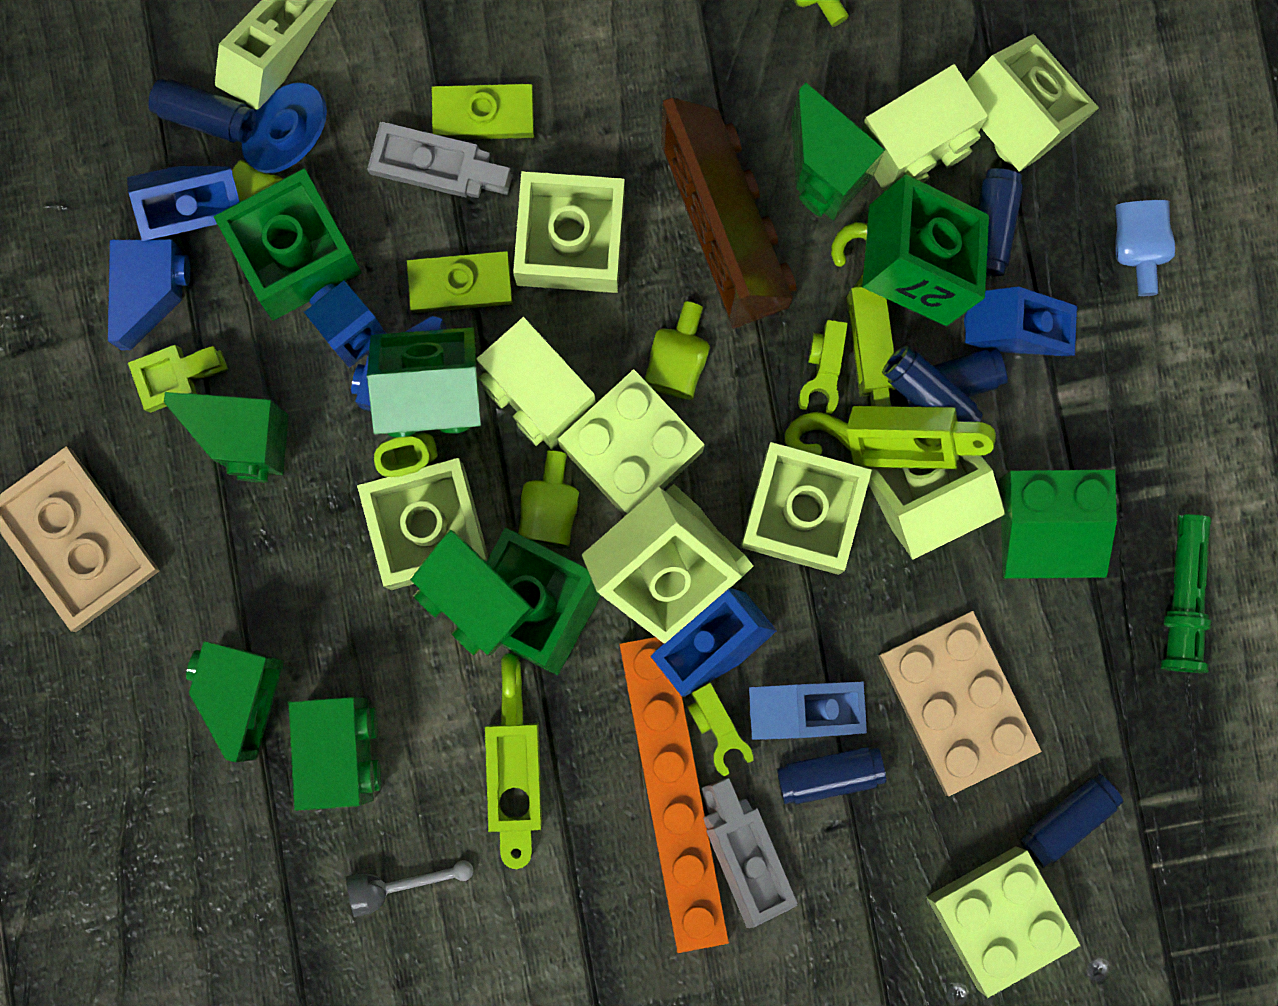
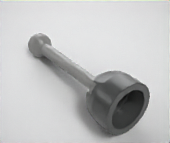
[346,860,474,918]

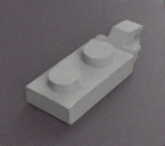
[367,122,513,198]
[700,778,797,928]

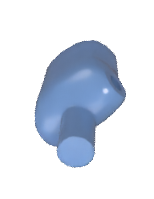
[1115,200,1175,296]

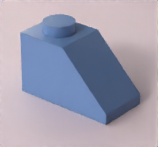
[749,682,867,740]

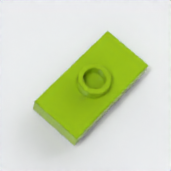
[432,84,534,140]
[407,251,513,313]

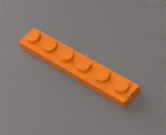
[619,637,729,953]

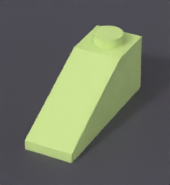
[215,0,336,110]

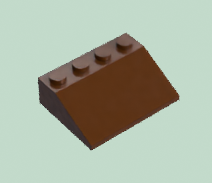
[661,97,797,329]

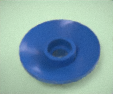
[242,83,327,173]

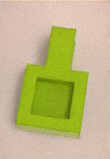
[798,320,848,414]
[128,345,228,413]
[687,683,753,777]

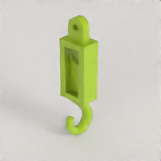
[831,222,895,407]
[785,406,996,469]
[485,653,542,869]

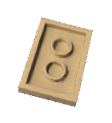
[0,446,160,632]
[878,611,1042,797]

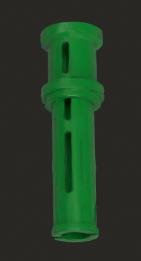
[1161,514,1212,673]

